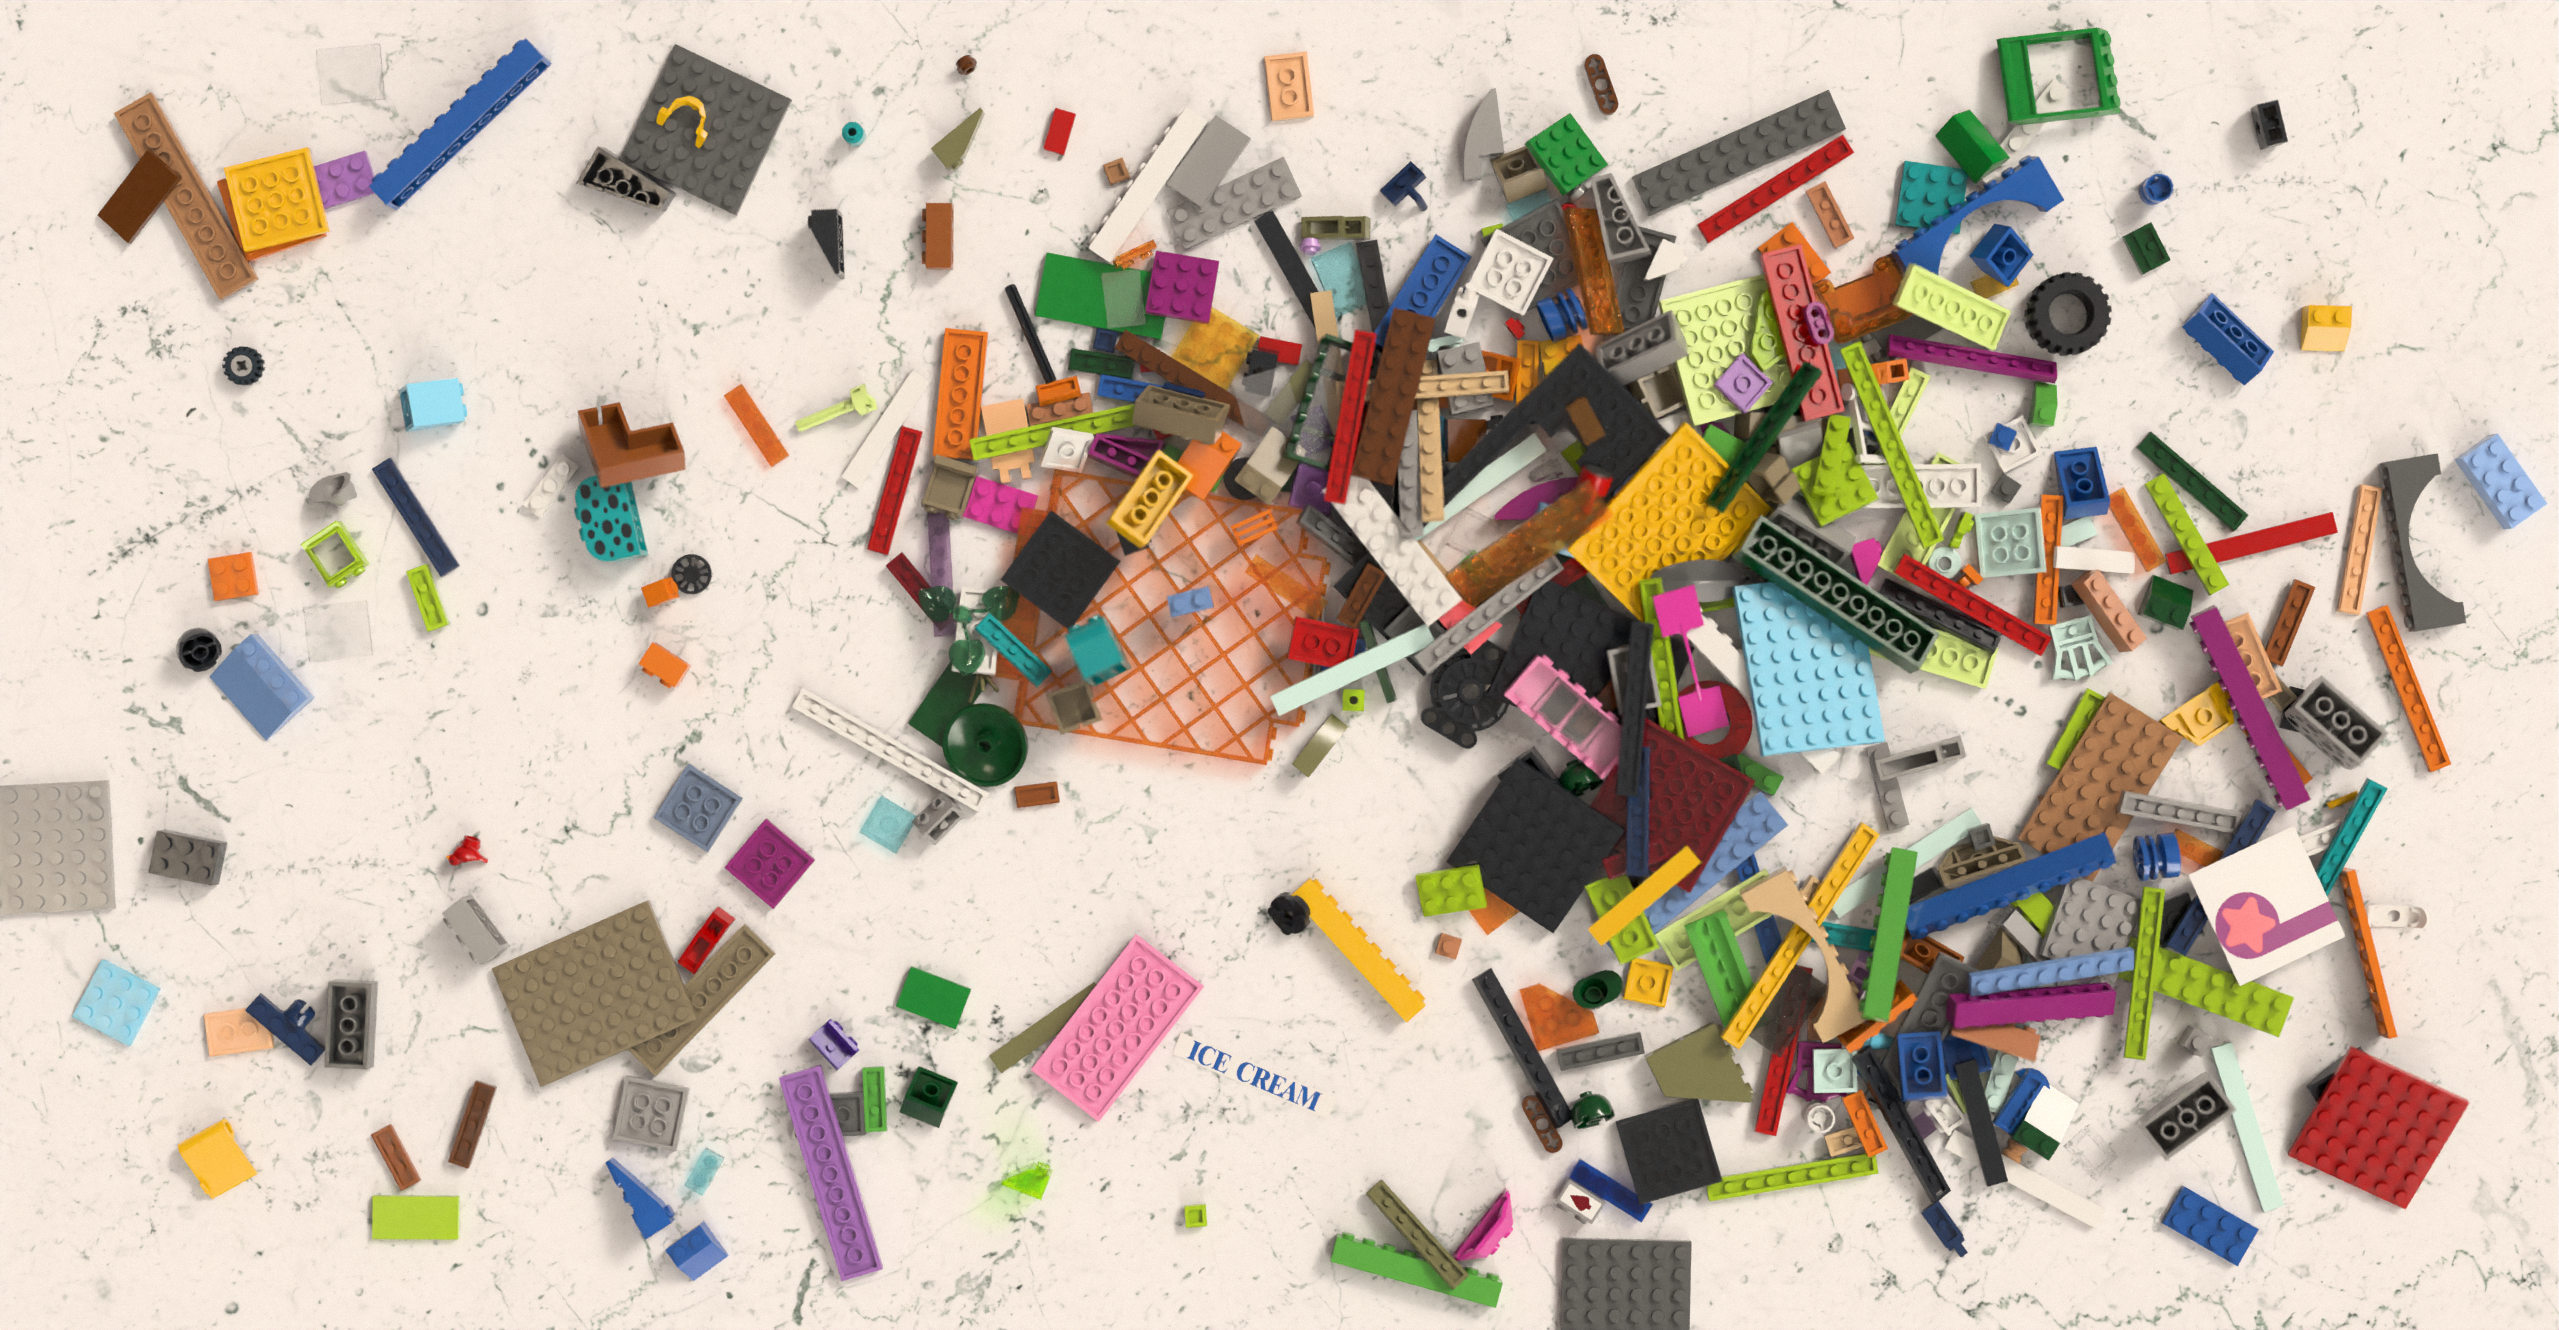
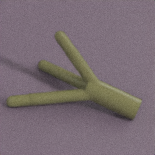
[968,674,999,703]

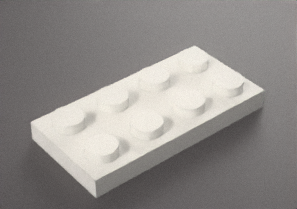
[952,587,1005,675]

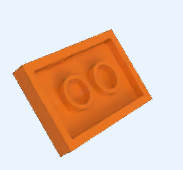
[1757,222,1831,286]

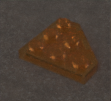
[1519,983,1599,1051]

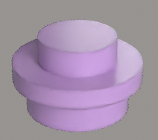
[1299,238,1321,255]

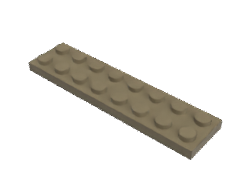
[628,924,776,1076]

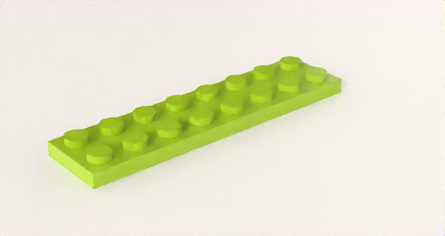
[2117,936,2294,1037]

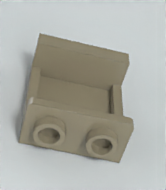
[921,454,978,520]

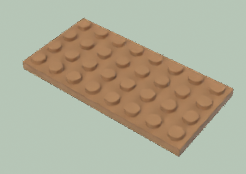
[2017,692,2183,882]

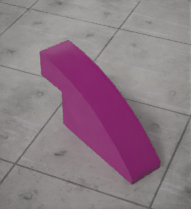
[1494,477,1579,520]

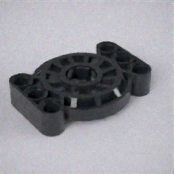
[1420,640,1509,749]

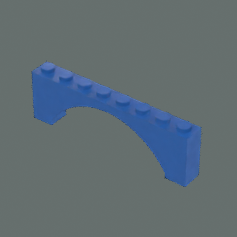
[1890,155,2064,276]

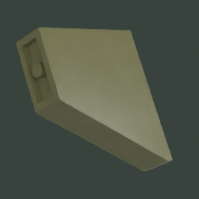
[1644,1022,1754,1103]

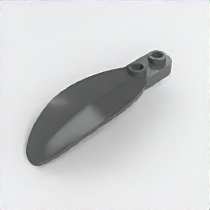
[1650,560,1770,602]

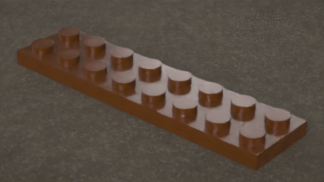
[1351,308,1436,486]

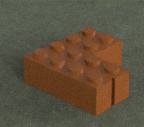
[578,402,686,488]

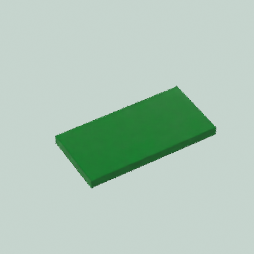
[1035,252,1166,340]

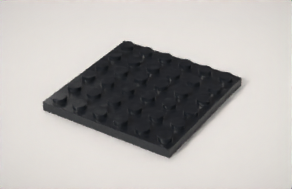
[1446,757,1625,933]

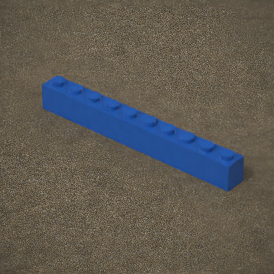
[1906,832,2116,940]

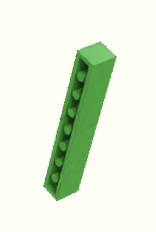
[1858,847,1918,1023]
[1330,1232,1503,1308]

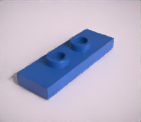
[1992,1069,2047,1135]

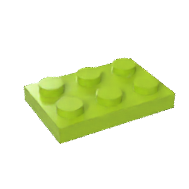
[1415,864,1487,917]

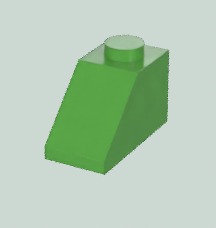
[2028,382,2058,428]

